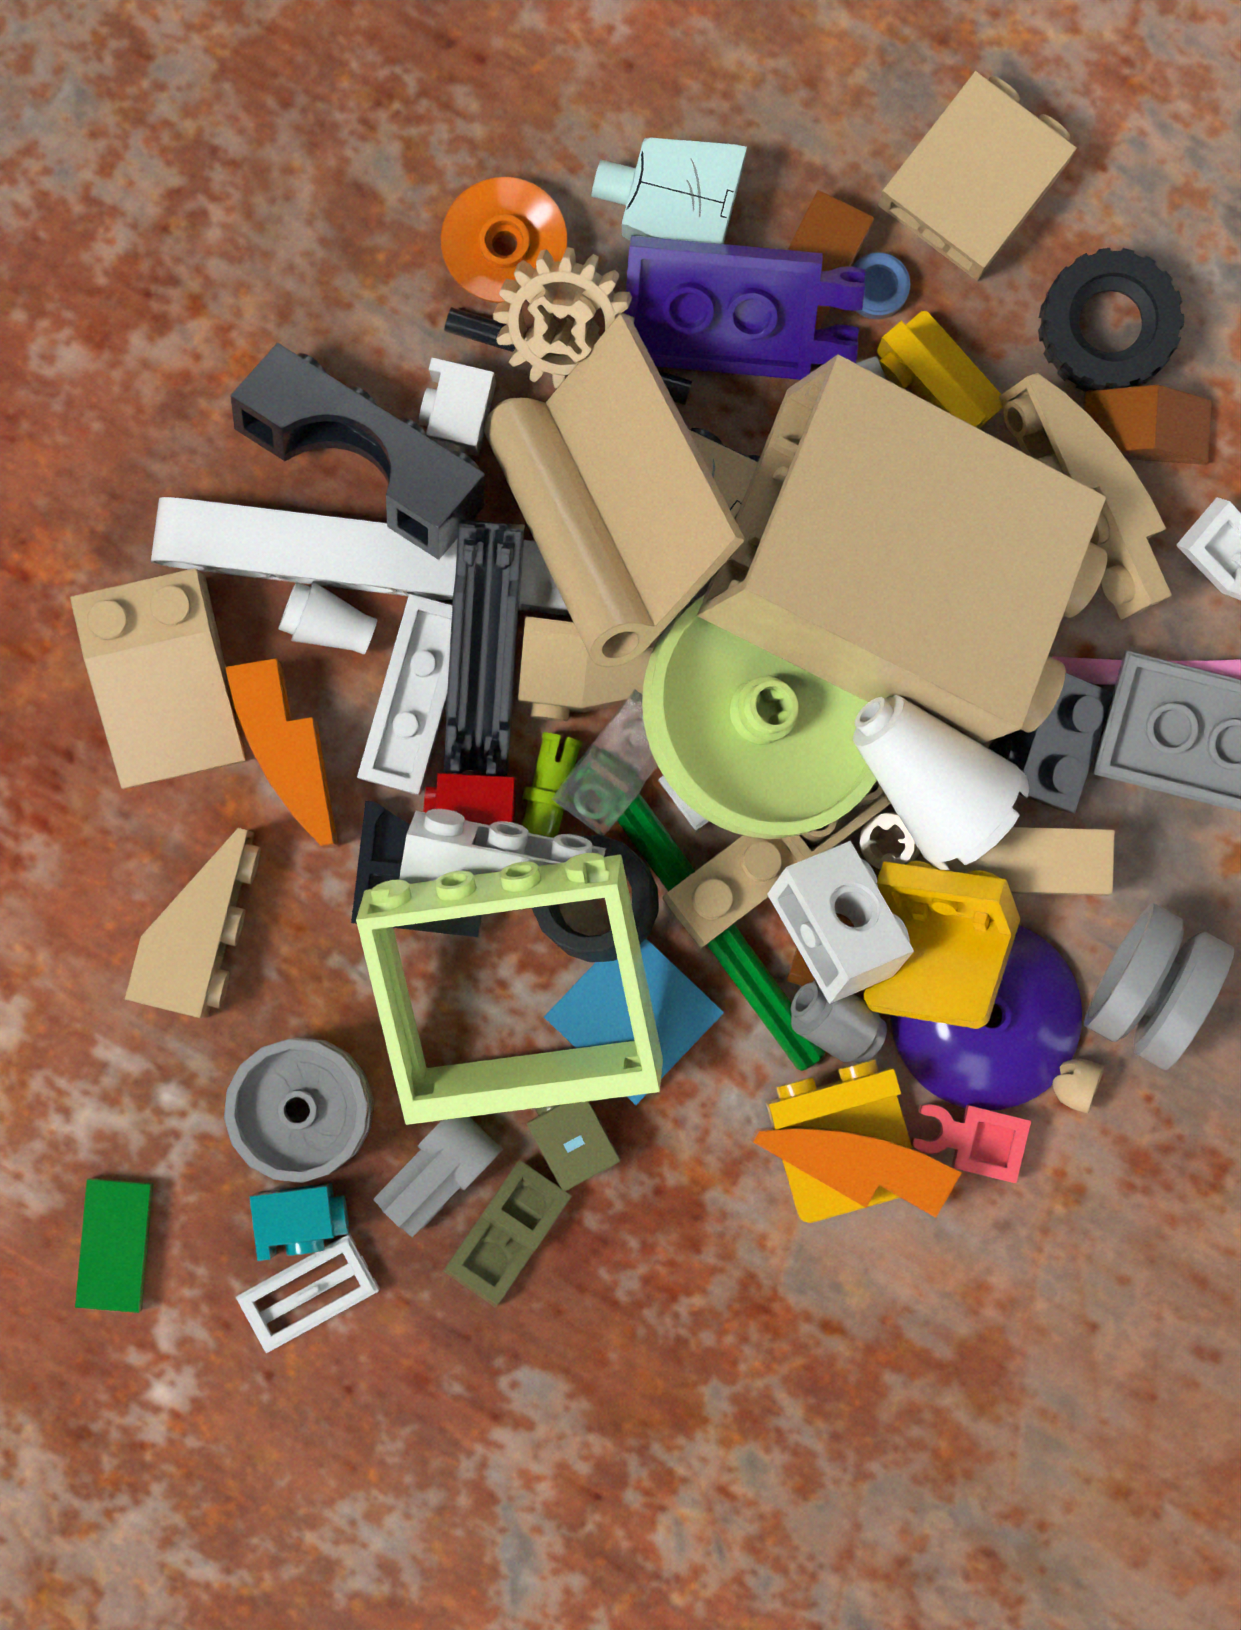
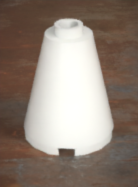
[853,695,1030,870]

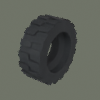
[1038,248,1184,392]

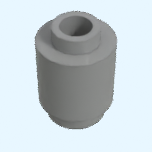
[791,980,887,1063]

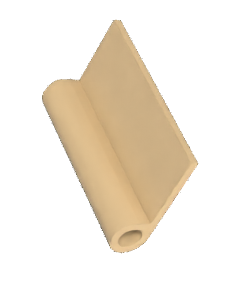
[483,313,745,667]

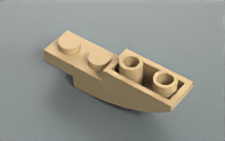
[999,373,1172,620]
[662,780,891,949]

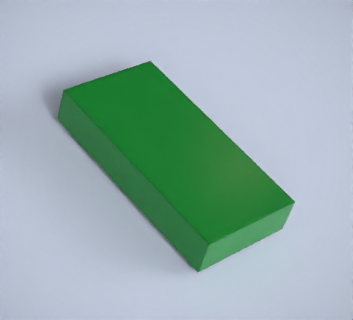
[75,1178,154,1313]

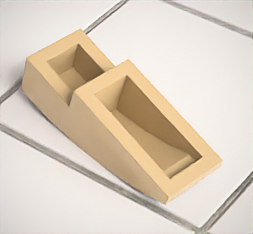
[915,827,1114,896]

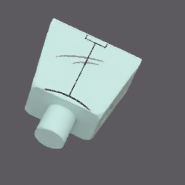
[591,138,747,244]

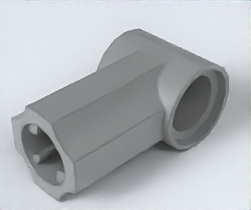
[373,1117,503,1237]

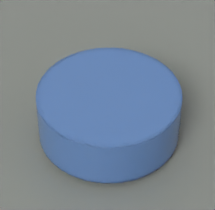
[852,253,910,320]

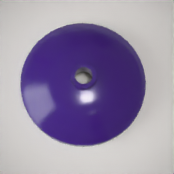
[890,925,1082,1111]

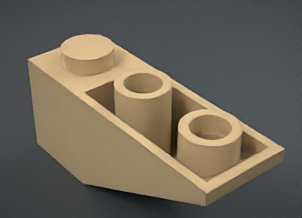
[125,828,261,1018]

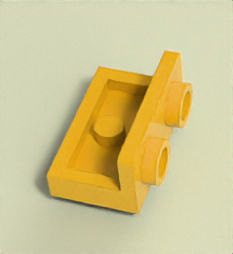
[877,311,1003,429]

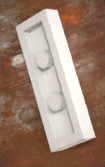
[357,594,452,796]

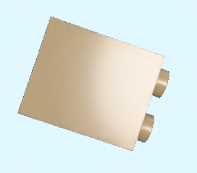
[697,354,1107,744]

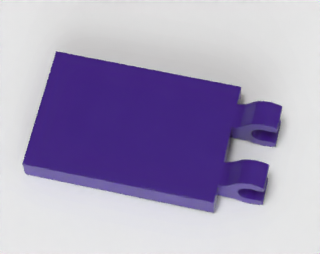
[624,236,866,380]

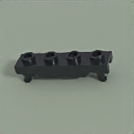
[444,519,525,777]

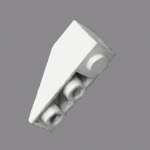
[399,809,606,884]

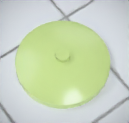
[642,594,876,839]

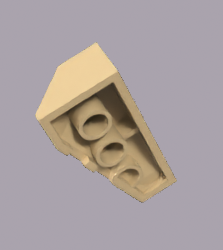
[518,616,660,722]

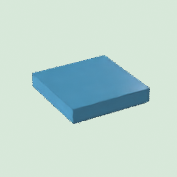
[544,939,724,1105]

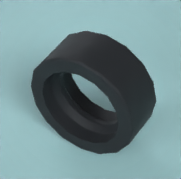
[532,835,659,963]

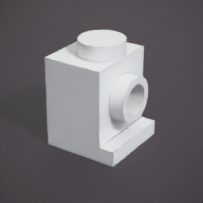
[419,358,496,456]

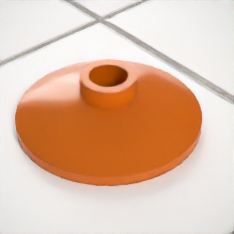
[441,177,568,303]

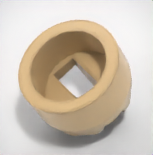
[1052,1058,1104,1114]

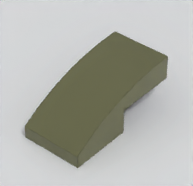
[443,1160,572,1308]

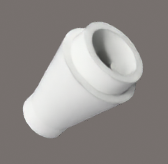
[278,581,377,654]

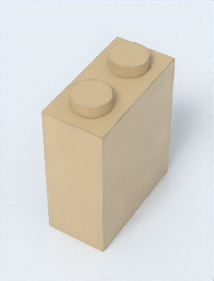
[878,71,1077,281]

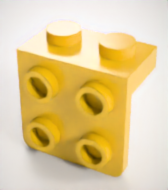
[864,861,1020,1029]
[766,1059,912,1223]

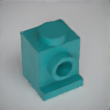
[249,1183,349,1261]

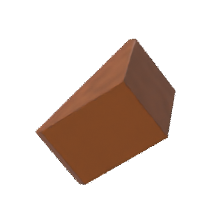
[1083,385,1212,465]

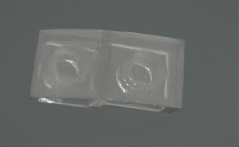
[552,689,658,836]

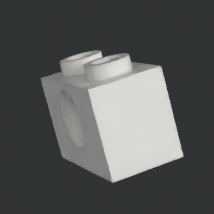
[767,841,914,1004]

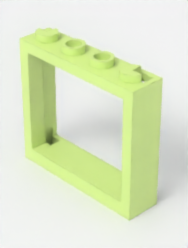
[356,853,663,1125]

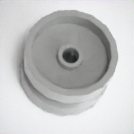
[1083,903,1234,1070]
[224,1038,374,1183]

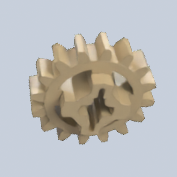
[493,247,634,388]

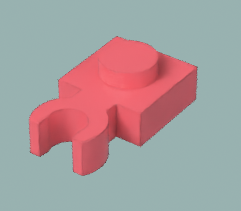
[911,1104,1031,1183]

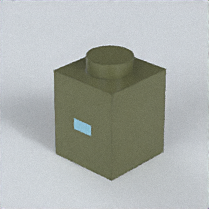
[527,1101,620,1192]

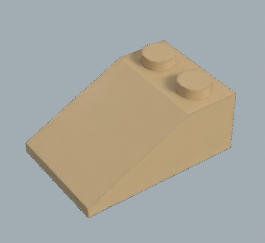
[70,568,247,789]

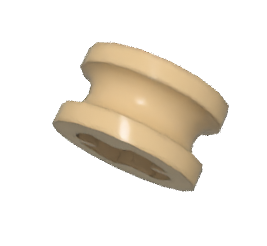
[859,812,920,869]

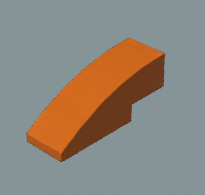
[225,658,339,849]
[750,1126,962,1218]

